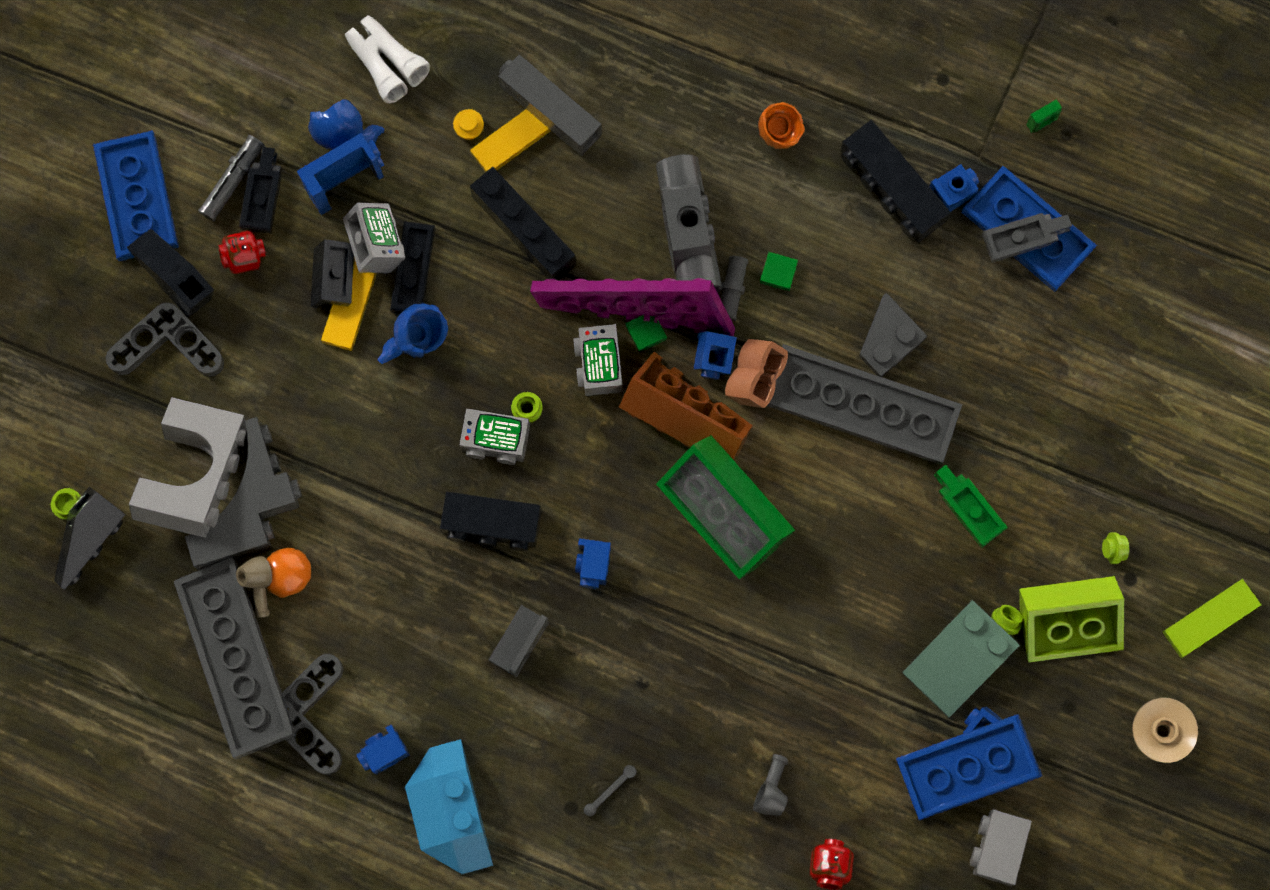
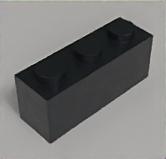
[440,492,542,551]

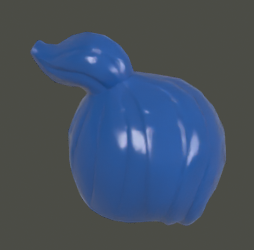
[308,99,385,150]
[378,303,448,364]

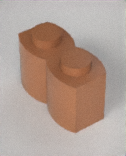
[725,339,788,408]

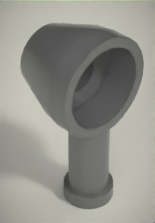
[753,754,788,816]

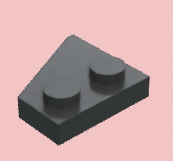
[859,293,927,377]

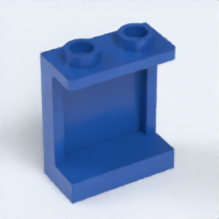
[297,133,384,215]

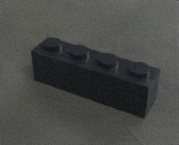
[841,119,950,243]
[469,166,576,281]

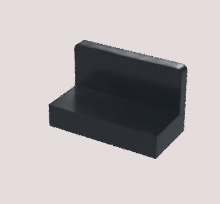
[311,239,354,308]

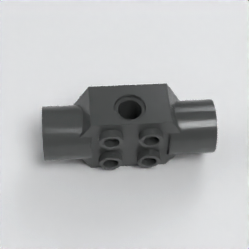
[656,155,722,293]

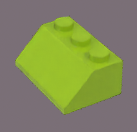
[1019,576,1124,662]

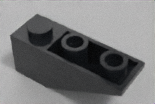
[127,228,214,318]
[54,487,126,590]

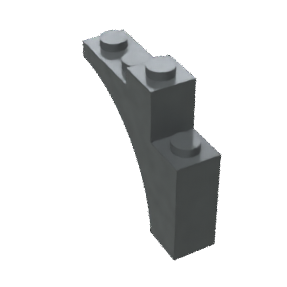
[185,417,302,571]

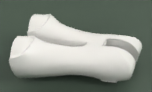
[345,15,430,103]

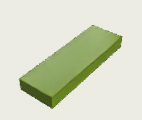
[1163,579,1261,658]

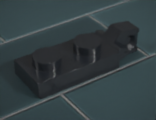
[239,147,282,234]

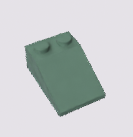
[902,600,1020,718]

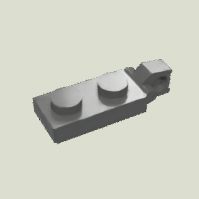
[982,213,1072,263]

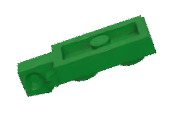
[934,465,1008,549]

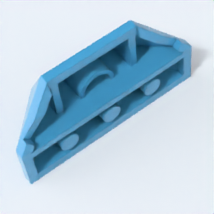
[405,739,494,874]

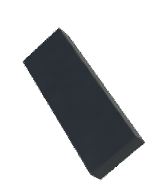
[390,221,436,314]

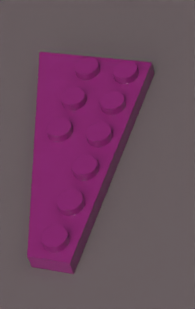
[530,278,735,337]

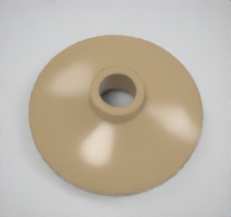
[1132,698,1198,763]

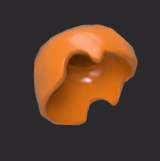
[758,102,805,149]
[266,548,311,598]

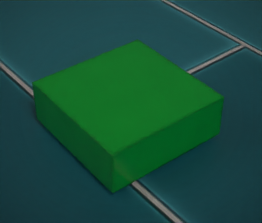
[1026,99,1062,133]
[760,252,798,291]
[625,315,667,353]

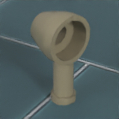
[236,556,272,618]

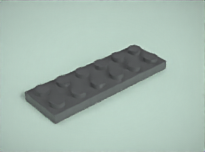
[767,344,962,465]
[174,557,296,760]

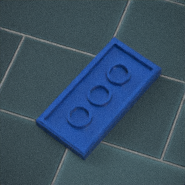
[93,130,179,261]
[962,166,1097,292]
[896,714,1042,820]

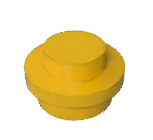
[453,109,484,140]

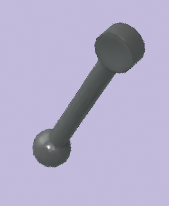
[584,765,636,817]

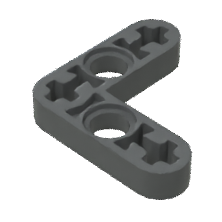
[106,303,224,377]
[282,654,344,775]

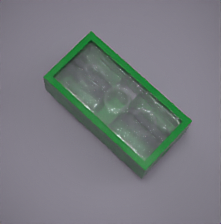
[656,435,795,580]

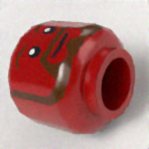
[218,231,266,274]
[809,839,854,890]

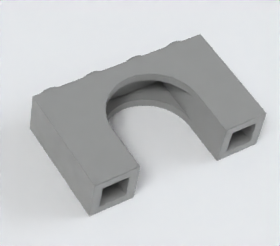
[129,397,248,538]

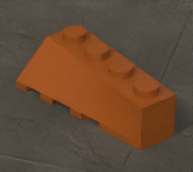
[619,352,753,460]

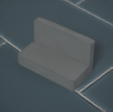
[489,605,549,677]

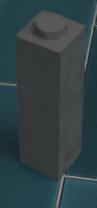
[498,54,602,156]

